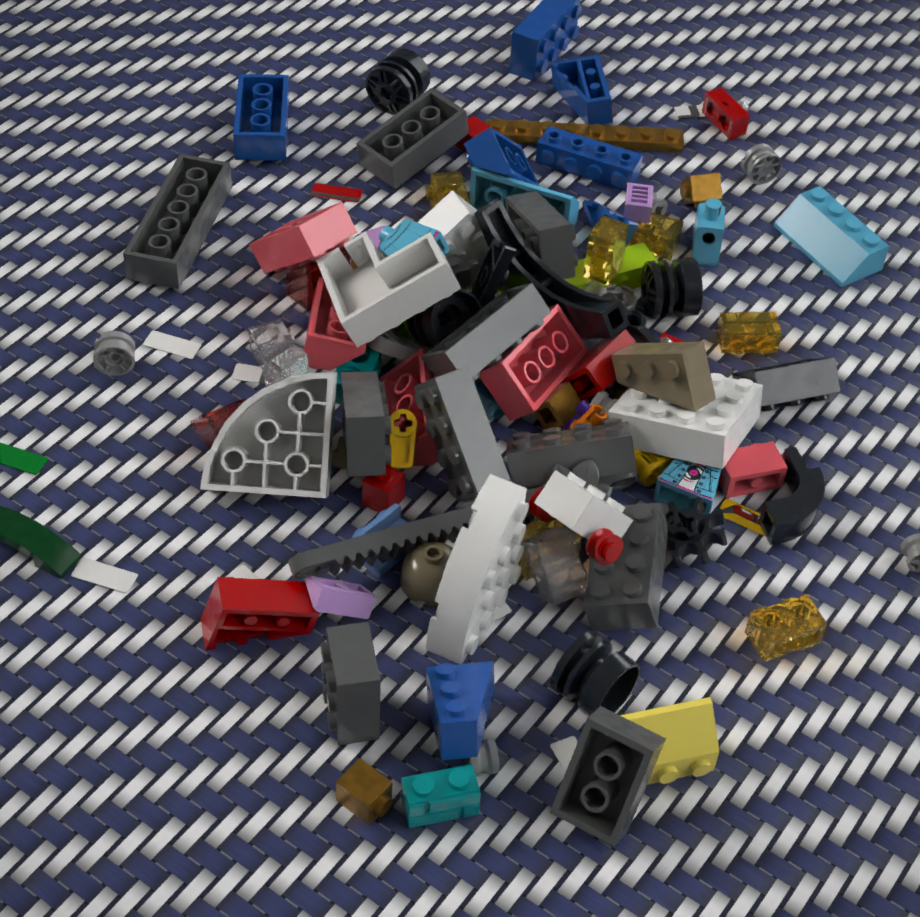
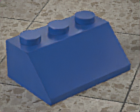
[464,127,540,186]

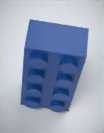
[509,0,582,81]
[233,74,290,161]

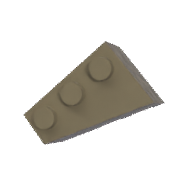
[611,342,716,412]

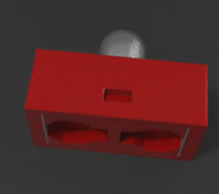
[702,87,750,140]

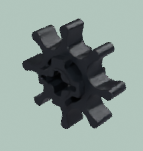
[666,497,727,568]

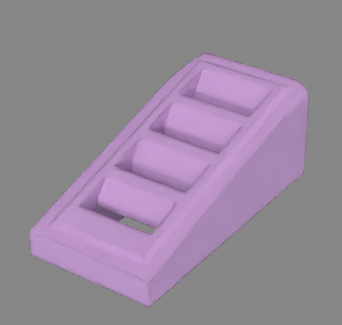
[623,183,654,223]

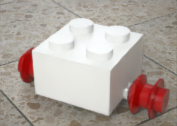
[529,470,633,565]

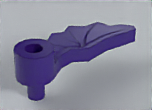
[561,400,590,431]

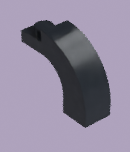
[758,447,825,545]

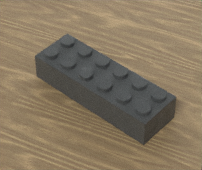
[123,154,232,289]

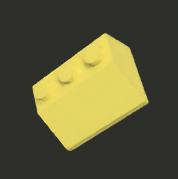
[620,697,719,785]

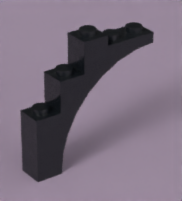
[474,200,630,339]

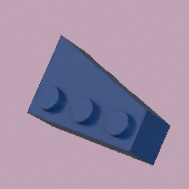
[551,55,613,125]
[426,661,494,761]

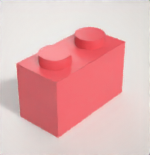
[718,441,788,498]

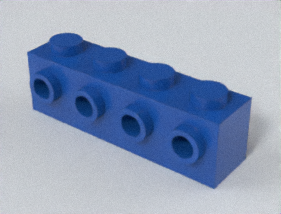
[535,126,643,191]

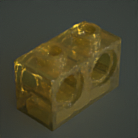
[745,594,827,662]

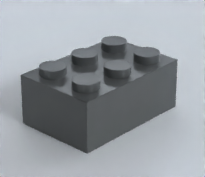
[320,622,381,745]
[550,706,666,847]

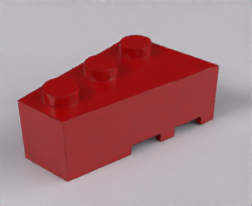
[200,577,320,651]

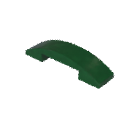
[0,506,81,579]

